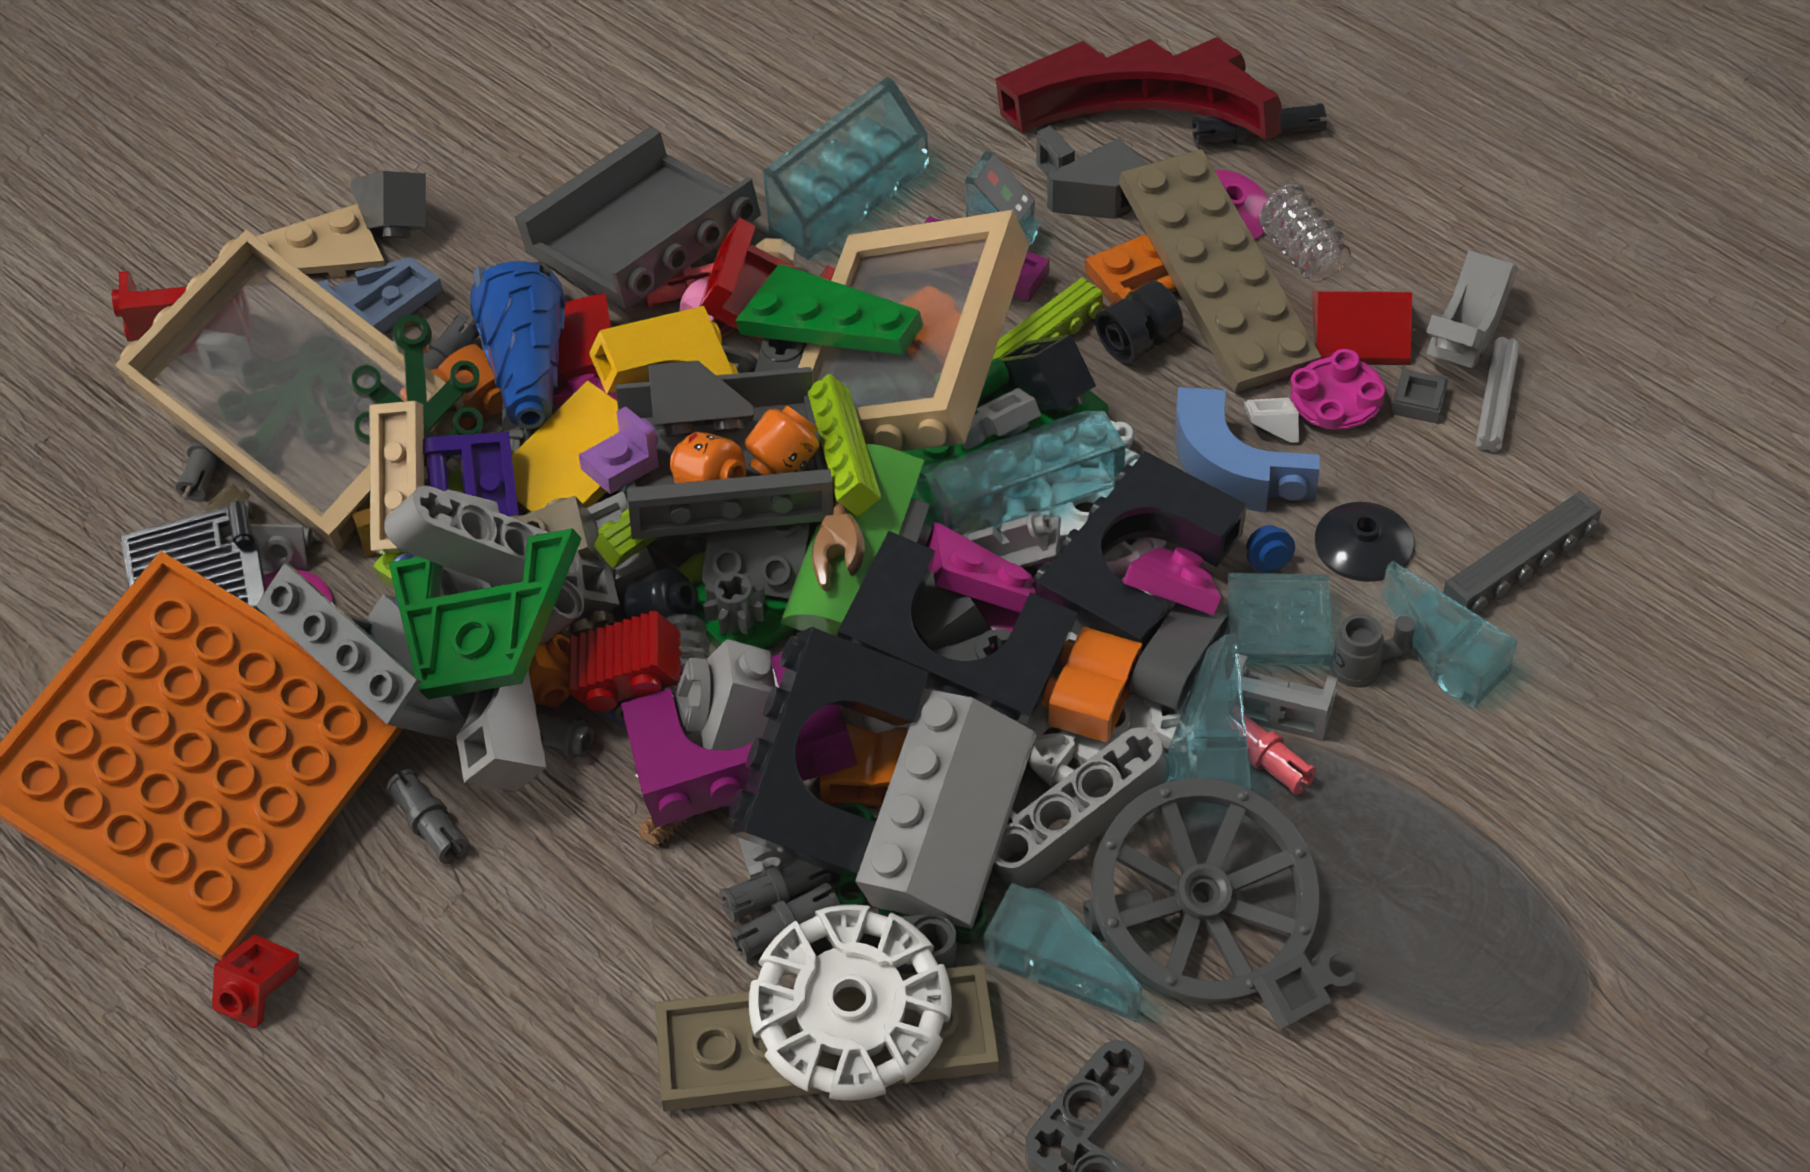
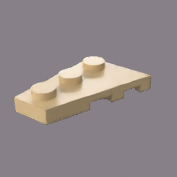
[246,204,385,286]

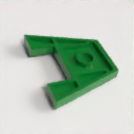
[388,528,582,699]

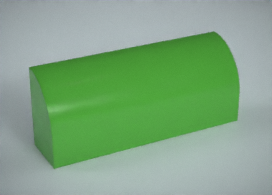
[780,444,924,636]

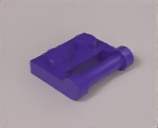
[423,432,519,517]

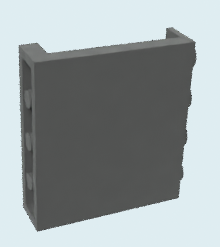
[515,127,761,310]
[616,367,833,539]
[256,563,475,741]

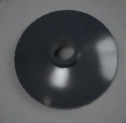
[1314,502,1414,582]

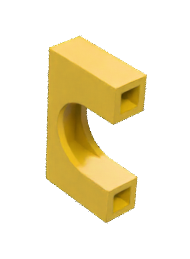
[589,306,738,394]

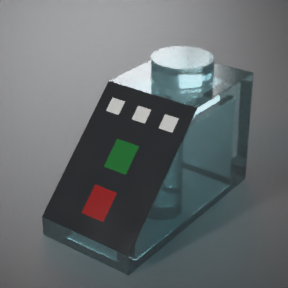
[965,151,1039,246]

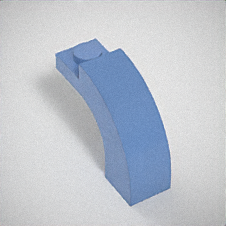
[1175,387,1320,512]

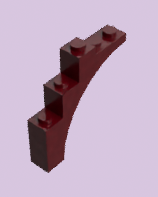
[995,37,1282,140]

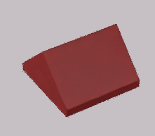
[1311,290,1412,365]

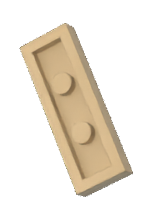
[369,401,424,554]

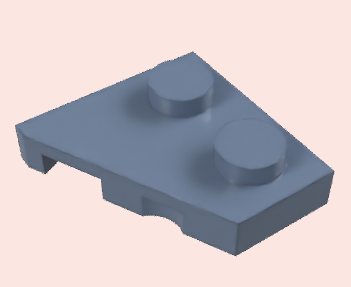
[317,257,443,334]

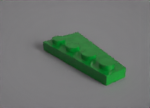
[736,263,924,355]

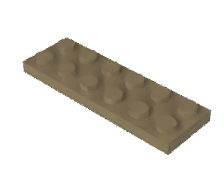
[1119,149,1321,393]
[655,964,999,1112]

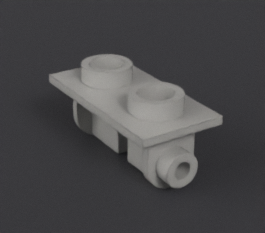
[963,512,1061,568]
[221,523,313,570]

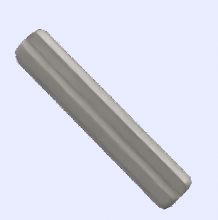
[1476,336,1520,453]

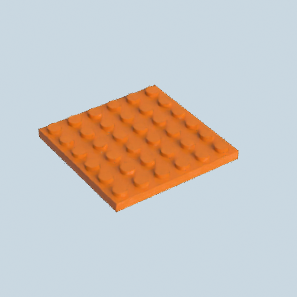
[0,551,404,960]

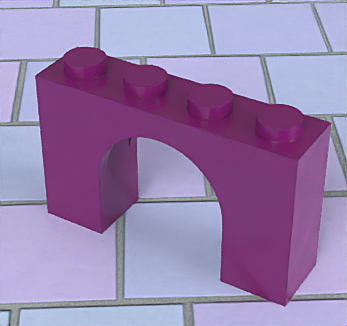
[621,653,858,828]

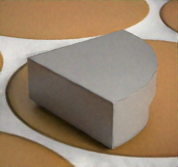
[674,658,711,732]

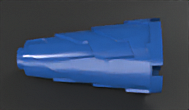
[470,261,565,429]

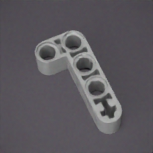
[384,485,584,643]
[992,727,1170,890]

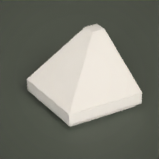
[1244,397,1299,443]

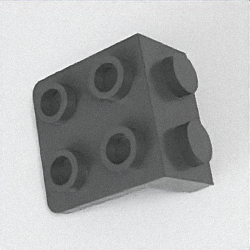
[702,522,817,599]

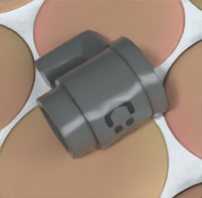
[1330,614,1416,687]

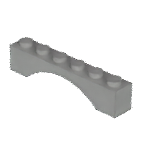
[442,489,546,792]

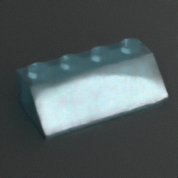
[763,77,929,260]
[914,411,1126,536]

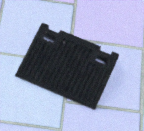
[121,501,267,616]

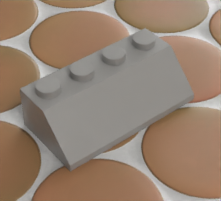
[855,688,1036,929]

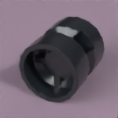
[1095,280,1184,364]

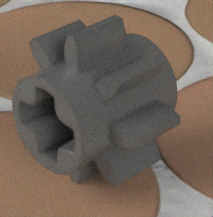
[703,573,766,634]

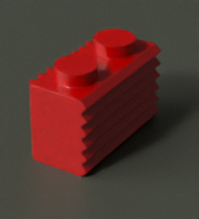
[569,611,682,711]

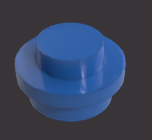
[1246,525,1295,573]

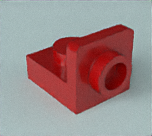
[212,934,299,1028]

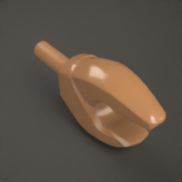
[812,492,865,591]

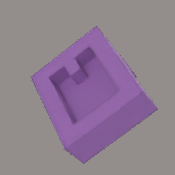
[579,407,659,494]

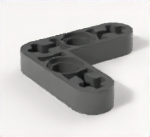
[1025,1040,1144,1172]

